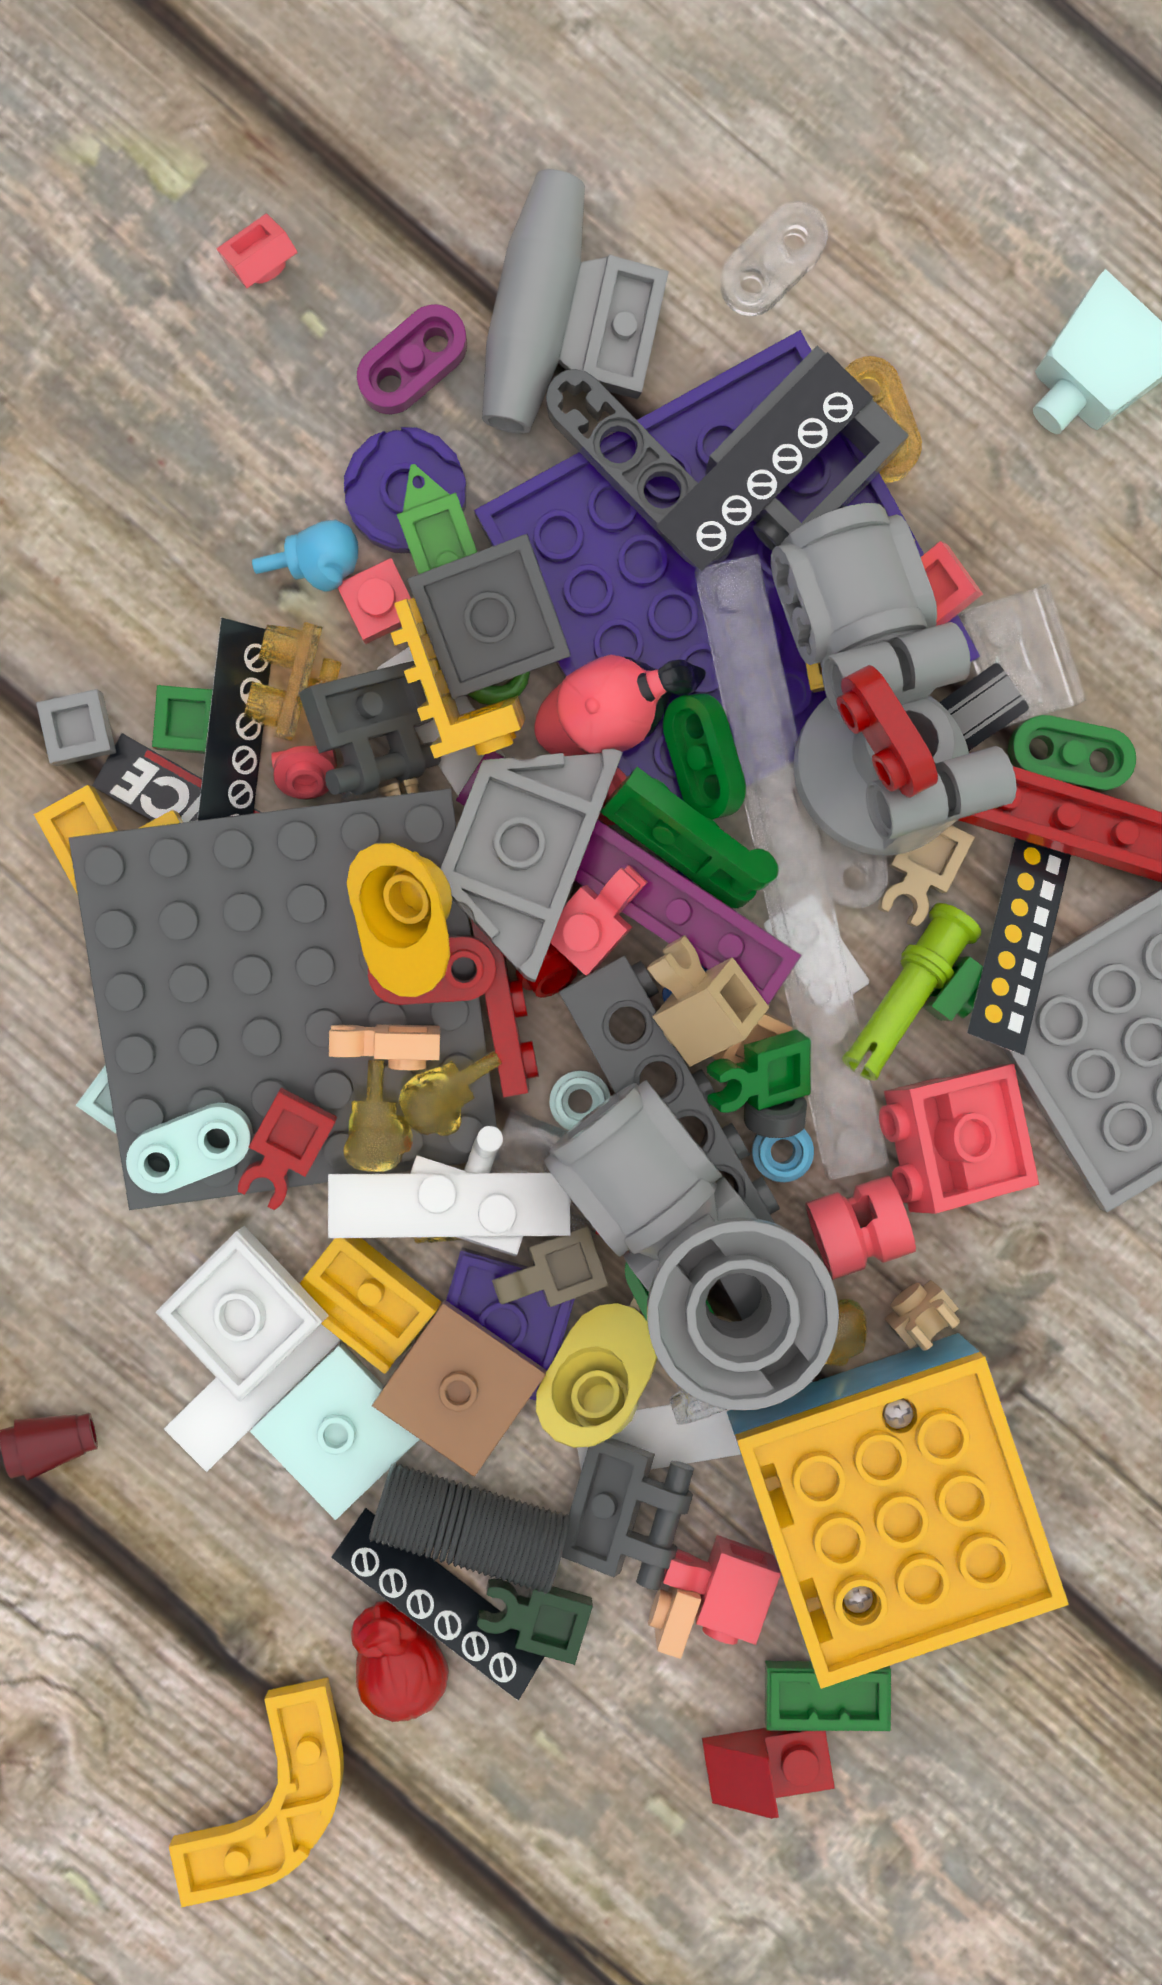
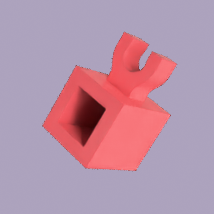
[663,1535,781,1645]

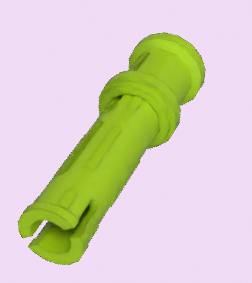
[842,903,982,1081]

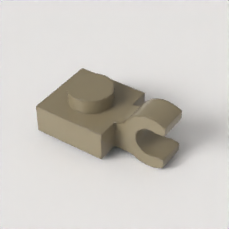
[492,1226,609,1307]

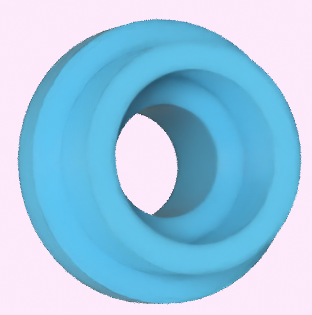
[752,1129,814,1182]

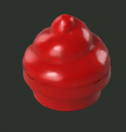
[516,943,578,998]

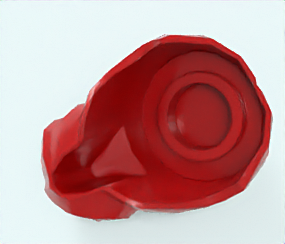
[351,1601,449,1722]

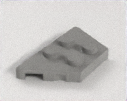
[440,749,623,982]

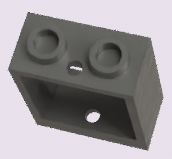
[705,345,909,550]

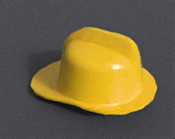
[347,843,452,997]

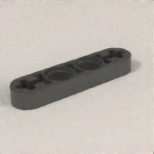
[546,369,734,569]

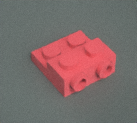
[879,1064,1039,1214]

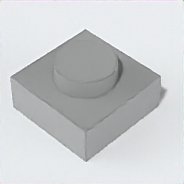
[36,689,116,766]

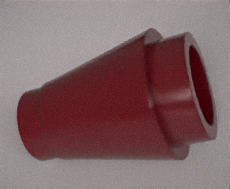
[0,1413,98,1481]

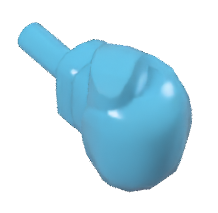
[252,520,358,592]

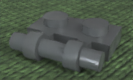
[298,661,441,795]
[562,1438,694,1590]

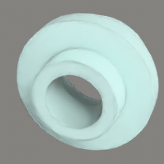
[549,1070,611,1130]

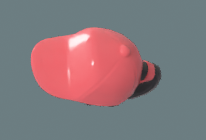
[534,654,706,756]

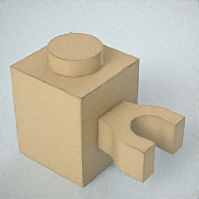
[647,935,769,1067]

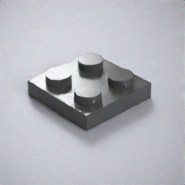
[407,533,571,699]

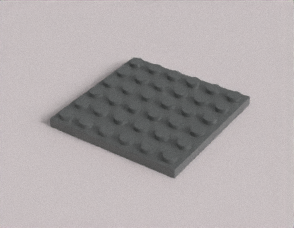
[68,788,501,1210]

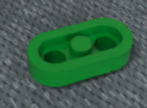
[663,693,746,820]
[1008,715,1136,792]

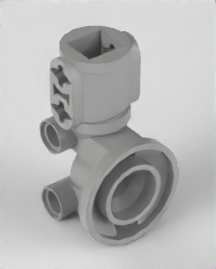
[771,503,1017,855]
[544,1080,839,1411]

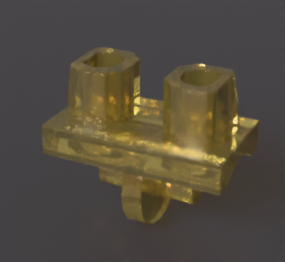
[244,622,342,741]

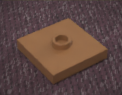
[372,1299,546,1477]

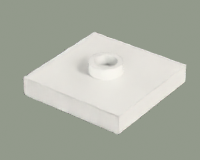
[156,1226,329,1402]

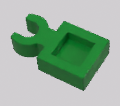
[706,1029,811,1113]

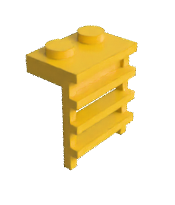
[390,598,526,759]

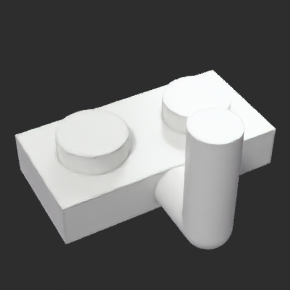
[410,1126,523,1256]

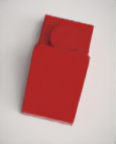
[702,1728,835,1819]

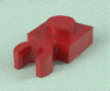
[238,1088,337,1210]

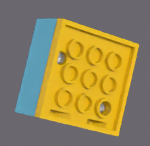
[727,1333,1069,1689]

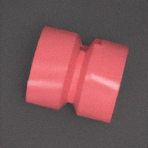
[805,1175,916,1280]

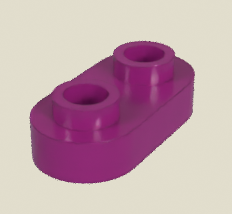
[357,304,467,415]

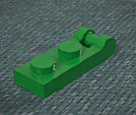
[600,767,779,909]

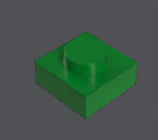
[152,685,213,754]
[923,956,983,1021]

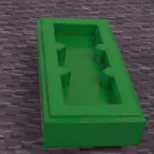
[765,1661,891,1731]

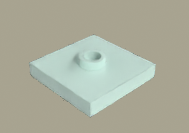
[250,1342,420,1520]

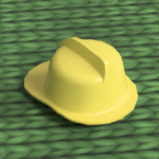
[536,1303,657,1448]

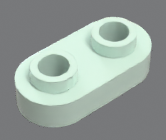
[126,1103,253,1193]

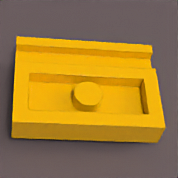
[299,1238,442,1374]

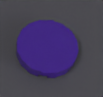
[344,427,466,553]

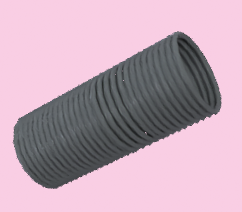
[369,1462,570,1594]

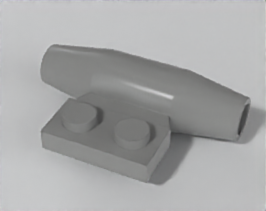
[482,169,669,434]

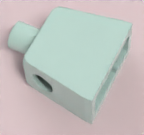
[1033,269,1162,434]

